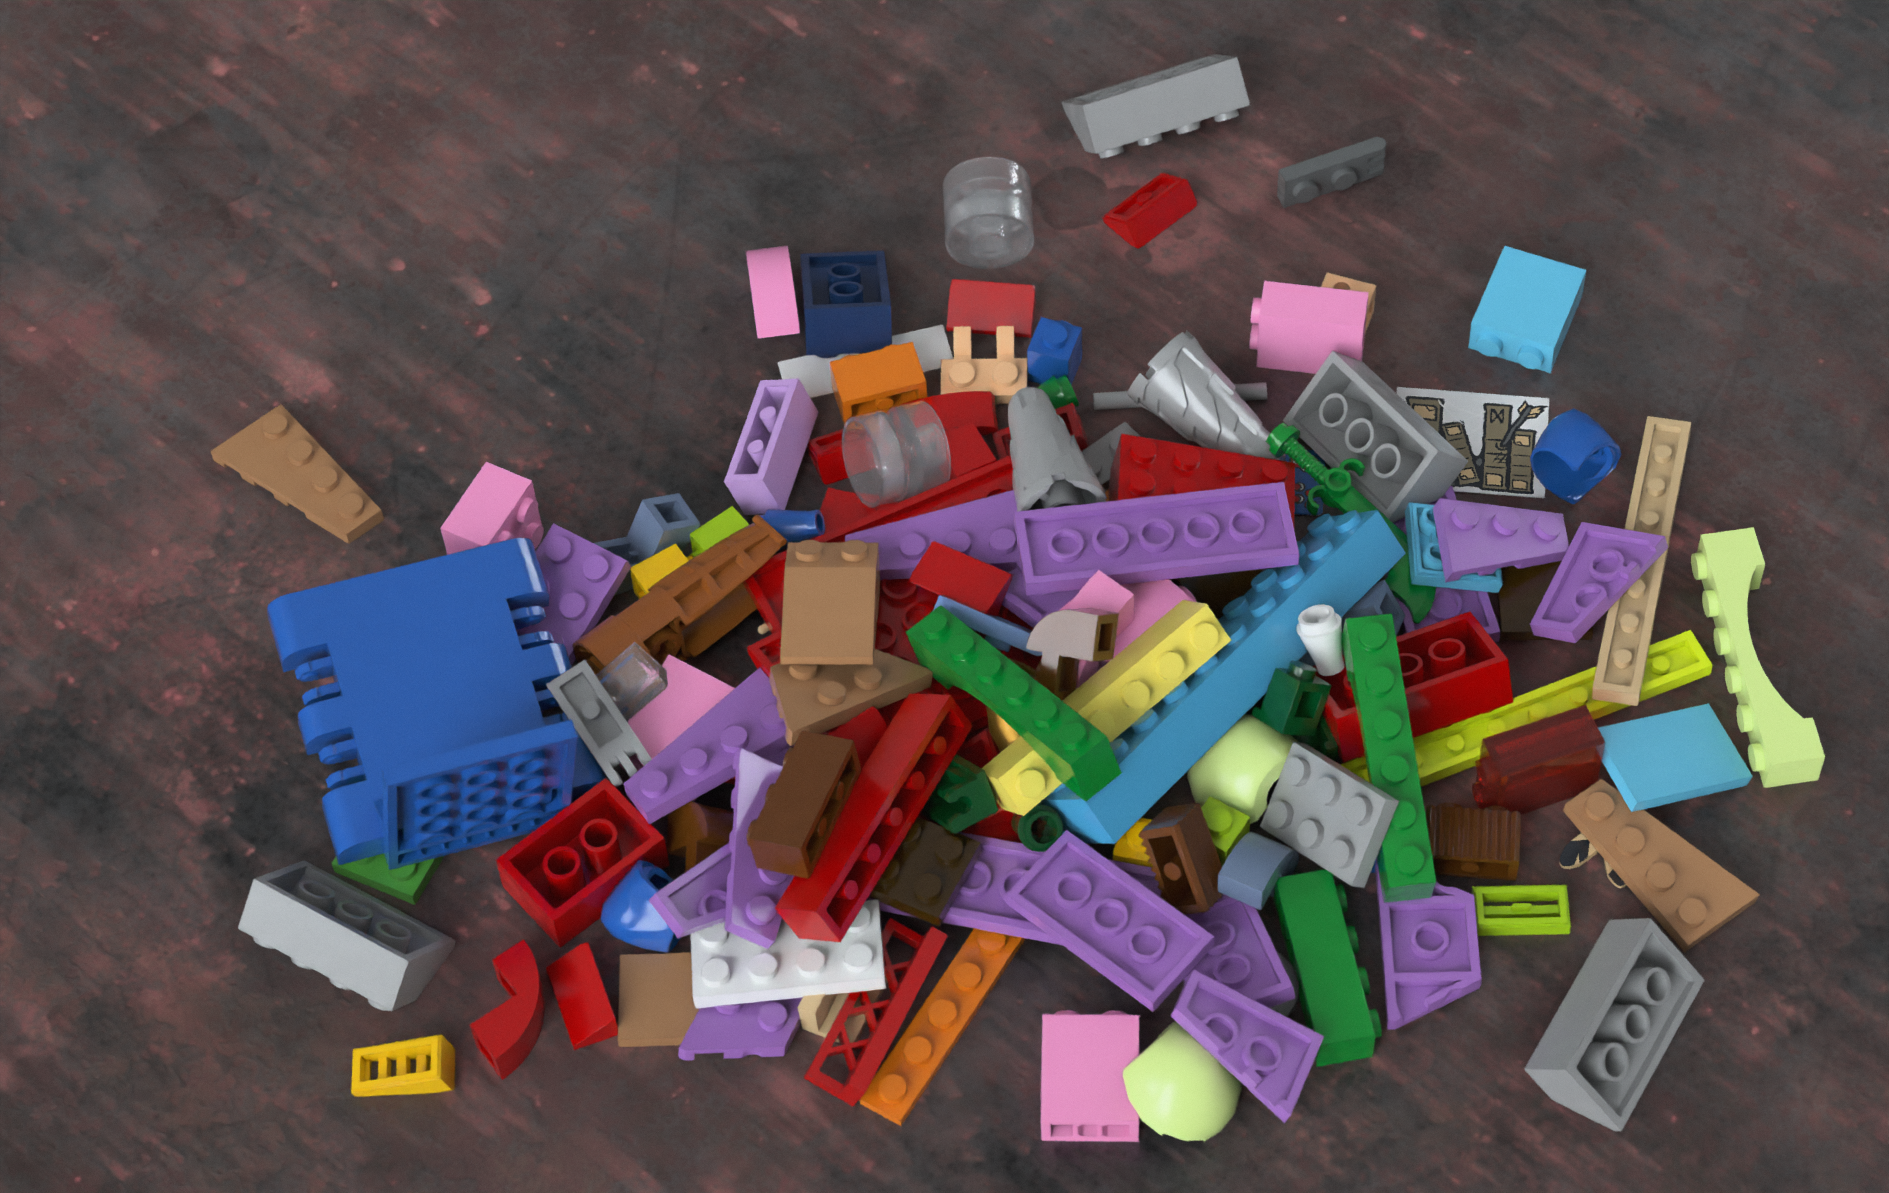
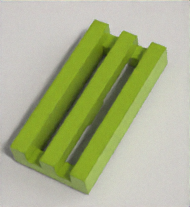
[1471,885,1571,936]

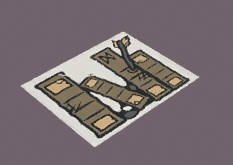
[1396,387,1549,498]

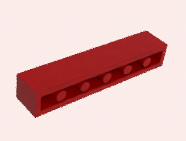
[775,693,973,942]

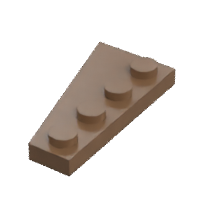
[211,404,384,544]
[1563,779,1760,952]

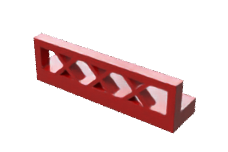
[803,918,948,1106]

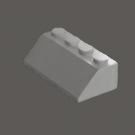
[1062,54,1250,158]
[1283,351,1468,523]
[238,860,456,1011]
[1524,918,1704,1131]

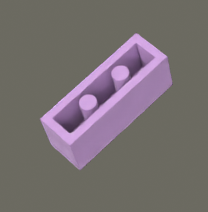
[724,378,818,515]

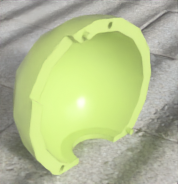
[1187,714,1298,823]
[1123,1022,1241,1142]

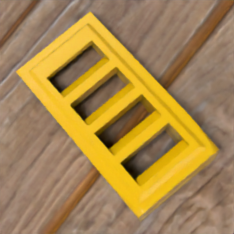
[351,1035,455,1097]

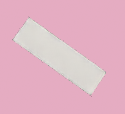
[777,324,953,398]

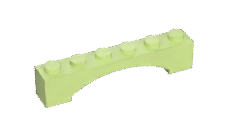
[1691,527,1825,788]

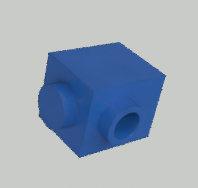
[1027,317,1082,385]

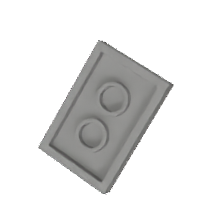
[1260,742,1399,888]

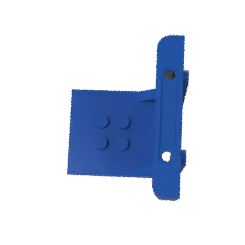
[267,538,607,870]

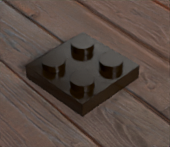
[869,817,982,927]

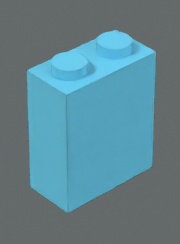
[1468,246,1587,373]

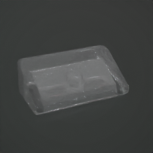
[596,642,668,721]

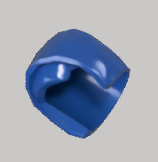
[1530,408,1622,504]
[601,860,681,953]

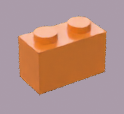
[829,341,927,427]

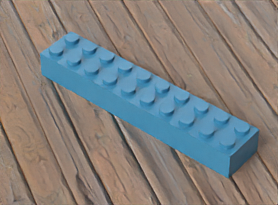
[1037,510,1406,844]

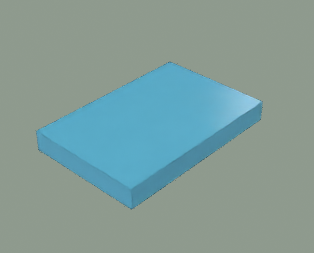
[1589,703,1753,812]

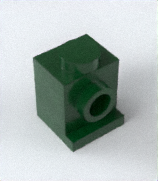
[1252,661,1332,736]

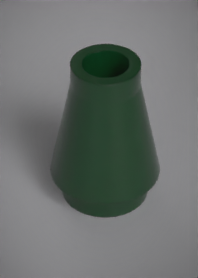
[1011,805,1063,852]

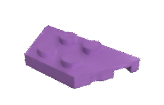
[1375,859,1481,1030]
[679,997,803,1060]

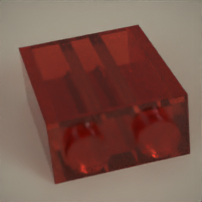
[1472,705,1605,815]

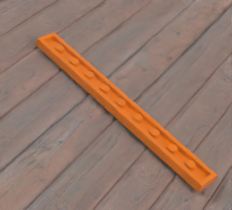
[860,844,1088,1126]

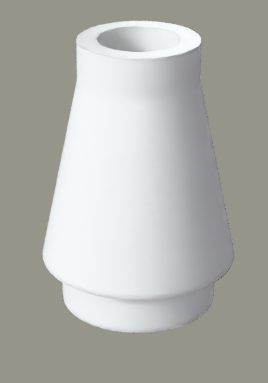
[1296,605,1345,676]

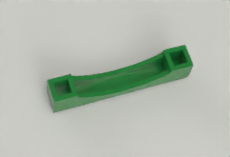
[906,605,1122,802]
[1342,613,1436,903]

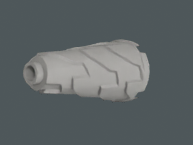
[1127,330,1285,461]
[1008,387,1107,512]

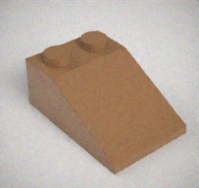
[780,540,880,664]

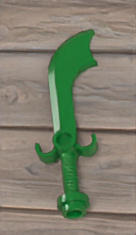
[1266,423,1436,624]

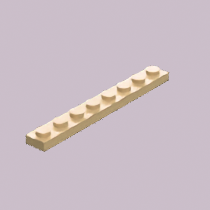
[1592,416,1691,706]

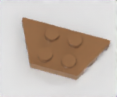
[769,649,933,746]

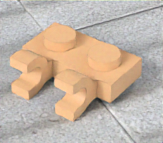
[941,326,1027,404]

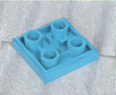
[1405,502,1503,593]

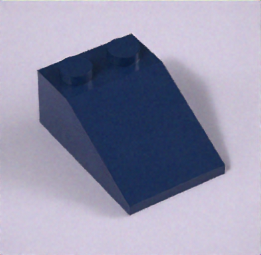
[800,250,892,358]

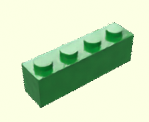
[1274,869,1381,1067]

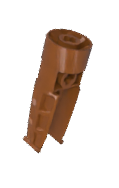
[572,514,787,711]

